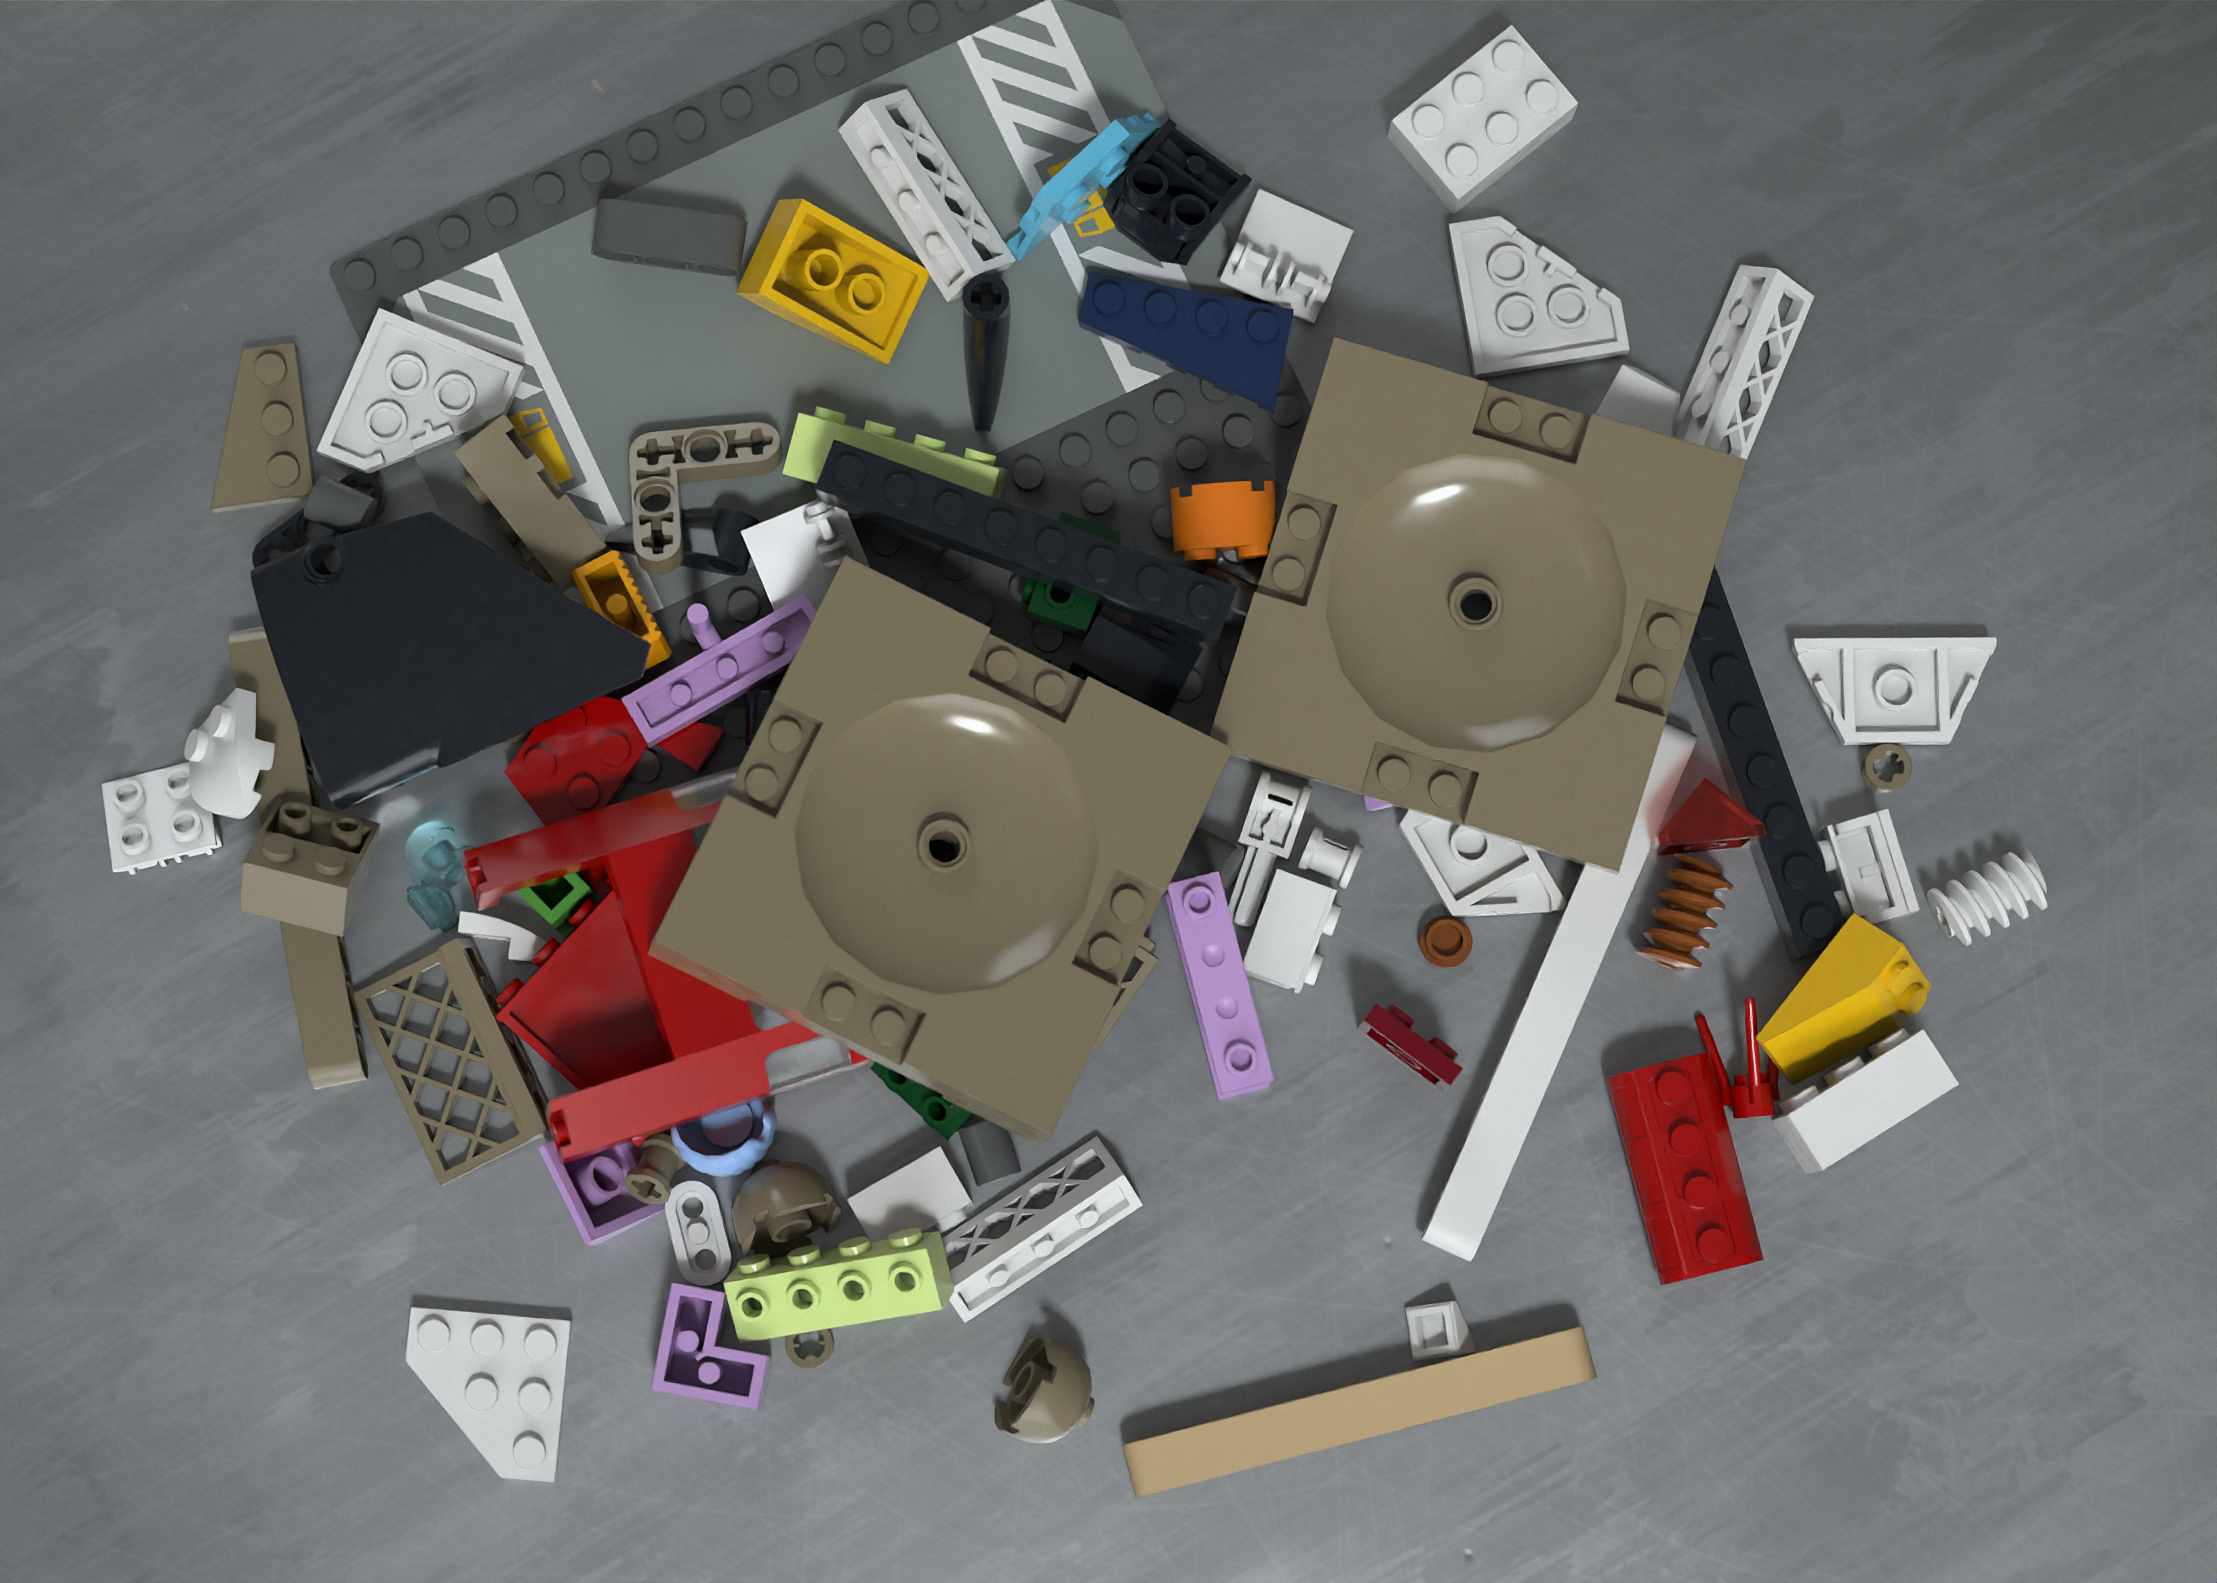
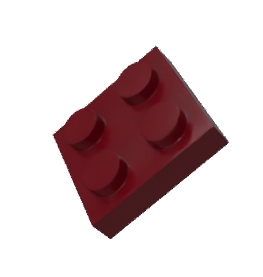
[1358,1003,1463,1092]

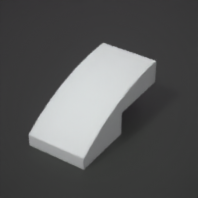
[458,911,547,965]

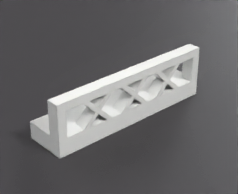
[838,89,1016,302]
[1673,265,1815,459]
[942,1136,1143,1323]

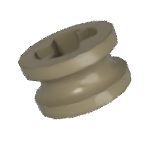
[1861,743,1912,793]
[785,1329,834,1368]

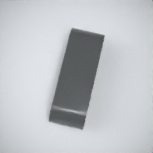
[591,199,748,276]

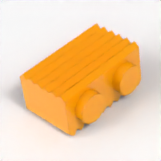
[571,550,672,670]

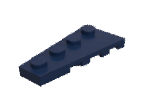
[1079,272,1294,414]

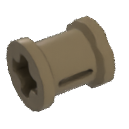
[624,1133,686,1204]

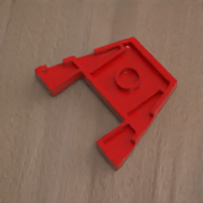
[504,696,725,898]

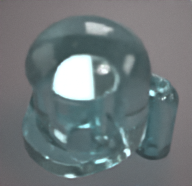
[404,821,476,933]

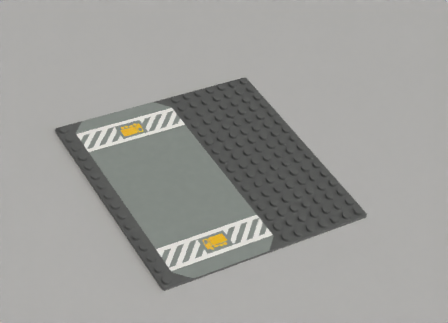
[330,0,1312,863]

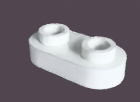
[665,1181,733,1287]

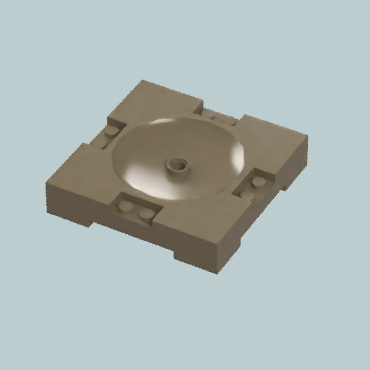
[1210,337,1747,875]
[648,556,1233,1145]

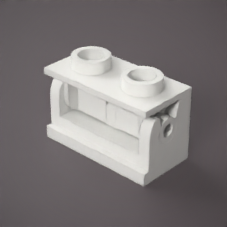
[1816,809,1920,925]
[1243,869,1342,994]
[847,1146,973,1242]

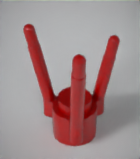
[1695,996,1780,1119]

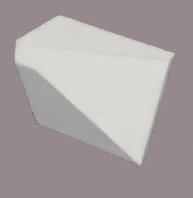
[1405,1301,1476,1361]

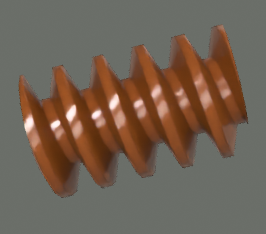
[1635,854,1734,971]

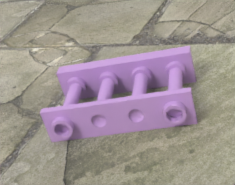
[1165,871,1274,1101]

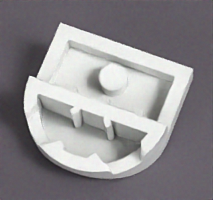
[184,688,275,819]

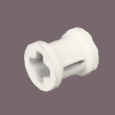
[1297,826,1364,890]

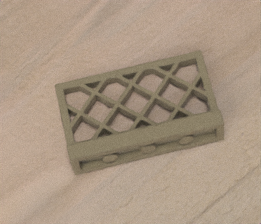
[352,938,551,1185]

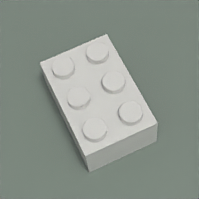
[1388,25,1578,215]
[1772,1028,1959,1174]

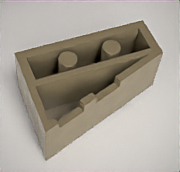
[453,414,610,593]

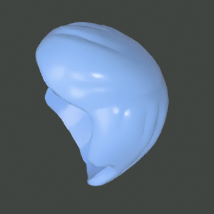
[671,1098,777,1177]

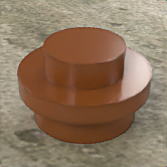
[1419,915,1473,968]

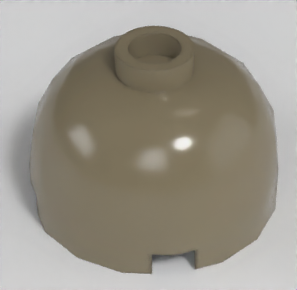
[731,1159,841,1259]
[994,1332,1095,1443]

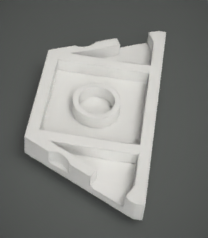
[1791,637,1997,745]
[1398,810,1568,917]

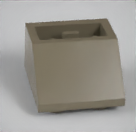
[240,798,380,937]

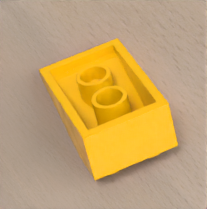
[735,198,930,365]
[1755,913,1932,1085]

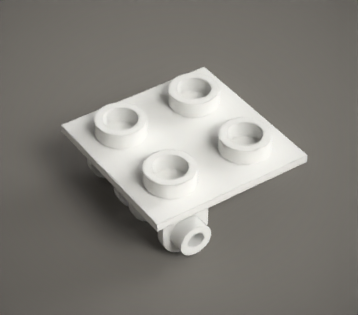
[1219,189,1354,324]
[741,499,870,612]
[102,762,223,875]

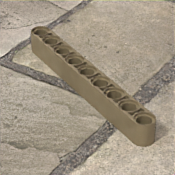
[228,626,368,1090]

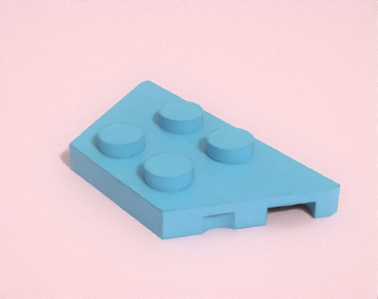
[1006,112,1162,262]

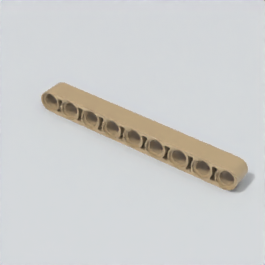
[1122,1326,1597,1497]

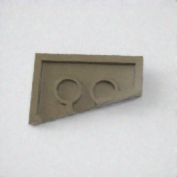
[210,342,316,513]

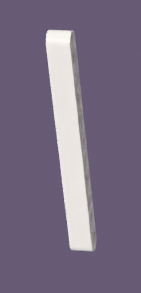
[1421,722,1698,1262]

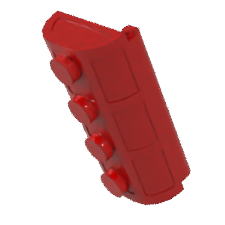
[1607,1052,1764,1285]

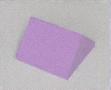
[538,1141,665,1246]

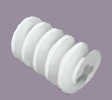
[1927,846,2048,946]

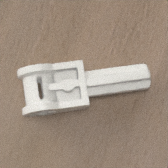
[1228,770,1313,927]

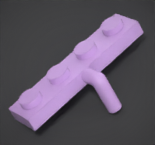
[622,594,817,748]

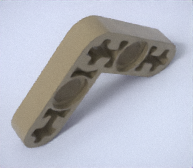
[629,422,783,575]

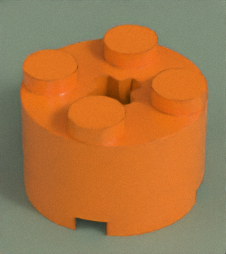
[1169,481,1278,564]

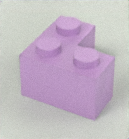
[651,1283,772,1410]

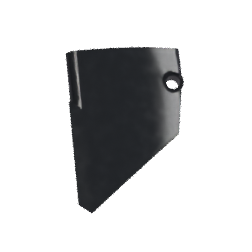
[250,511,651,810]

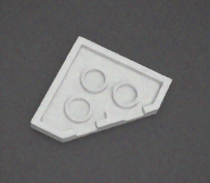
[1447,216,1630,379]
[316,308,526,474]
[405,1307,573,1482]

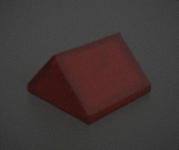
[1647,777,1766,857]

